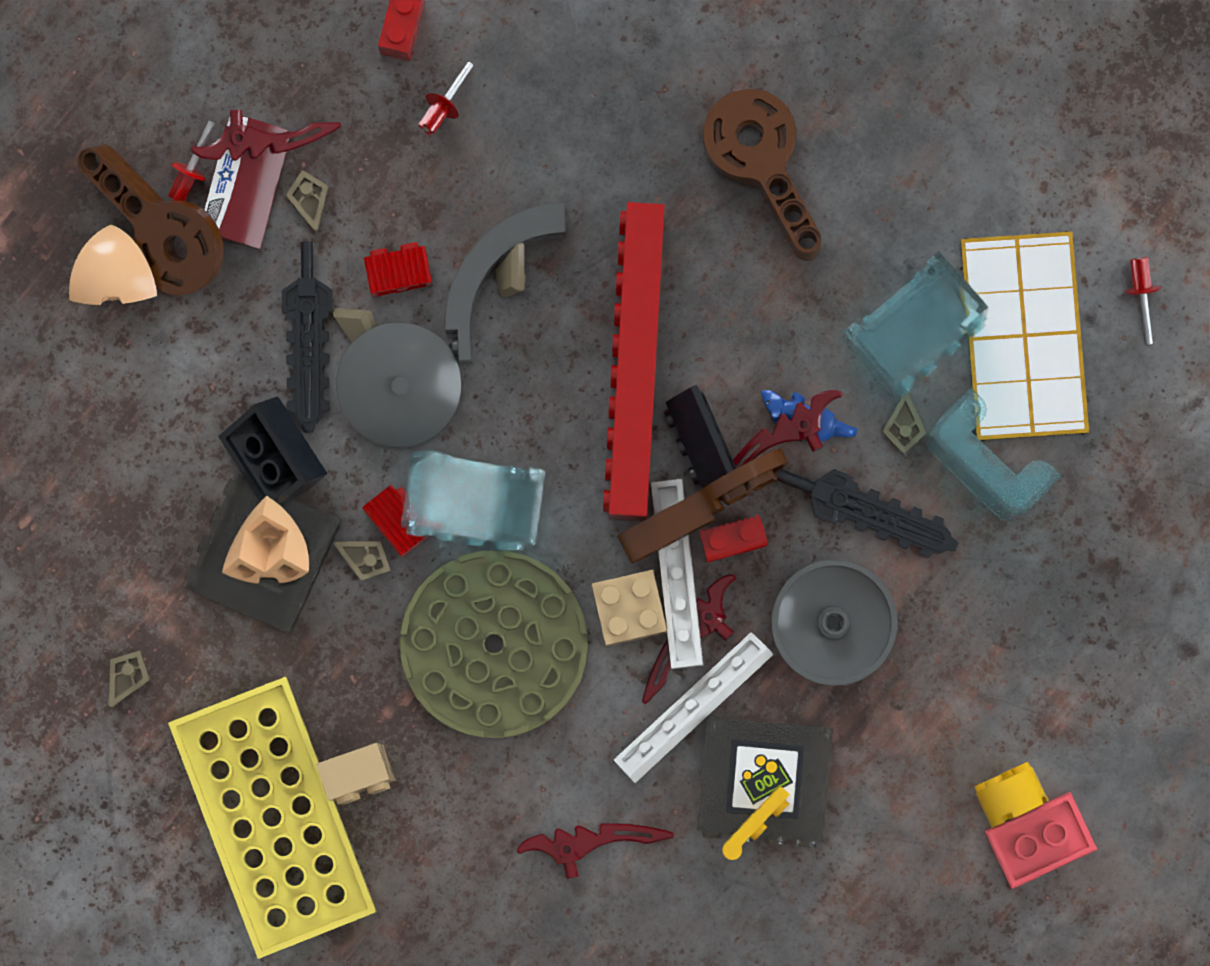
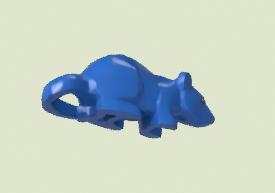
[761,390,858,442]

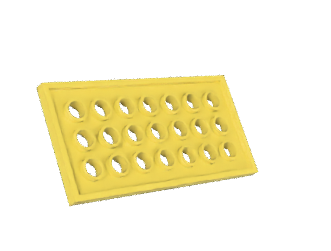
[168,677,377,959]

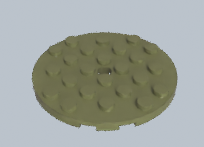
[400,550,588,738]

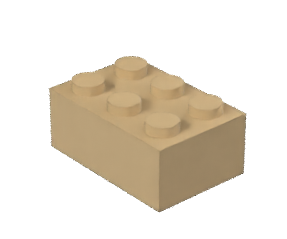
[316,743,396,805]

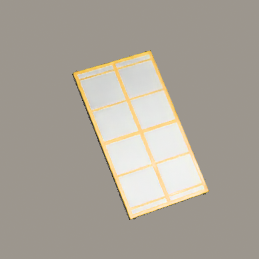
[960,231,1089,442]

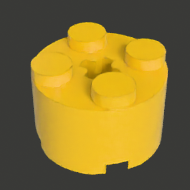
[974,761,1049,828]

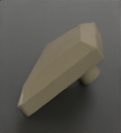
[286,170,329,231]
[495,243,526,298]
[331,307,378,343]
[882,392,926,455]
[334,541,391,581]
[109,650,150,707]

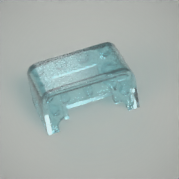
[843,251,989,397]
[926,387,1061,521]
[401,449,546,552]

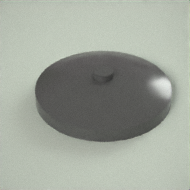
[336,322,461,447]
[771,560,898,686]

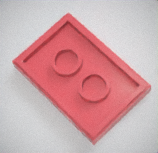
[984,792,1097,889]

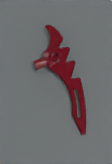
[191,110,341,161]
[733,390,843,467]
[642,574,736,704]
[517,823,674,879]

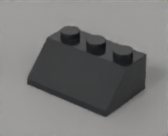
[663,385,736,488]
[218,396,327,506]

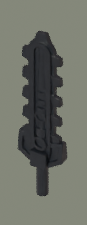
[282,241,333,433]
[777,469,959,558]

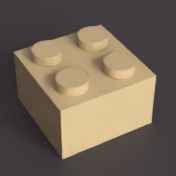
[592,570,667,647]

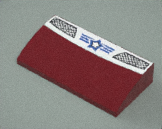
[204,114,292,250]

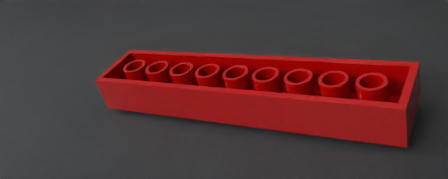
[603,202,665,522]

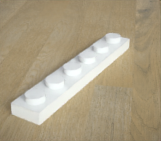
[651,479,704,669]
[614,632,773,783]

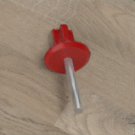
[418,62,473,135]
[167,121,215,201]
[1123,257,1162,345]

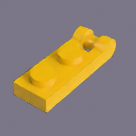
[722,786,790,860]

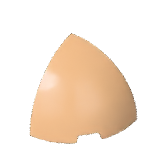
[69,225,157,305]
[222,496,309,583]

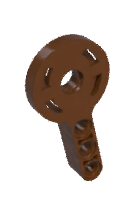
[703,89,821,261]
[77,144,224,295]
[617,448,789,564]

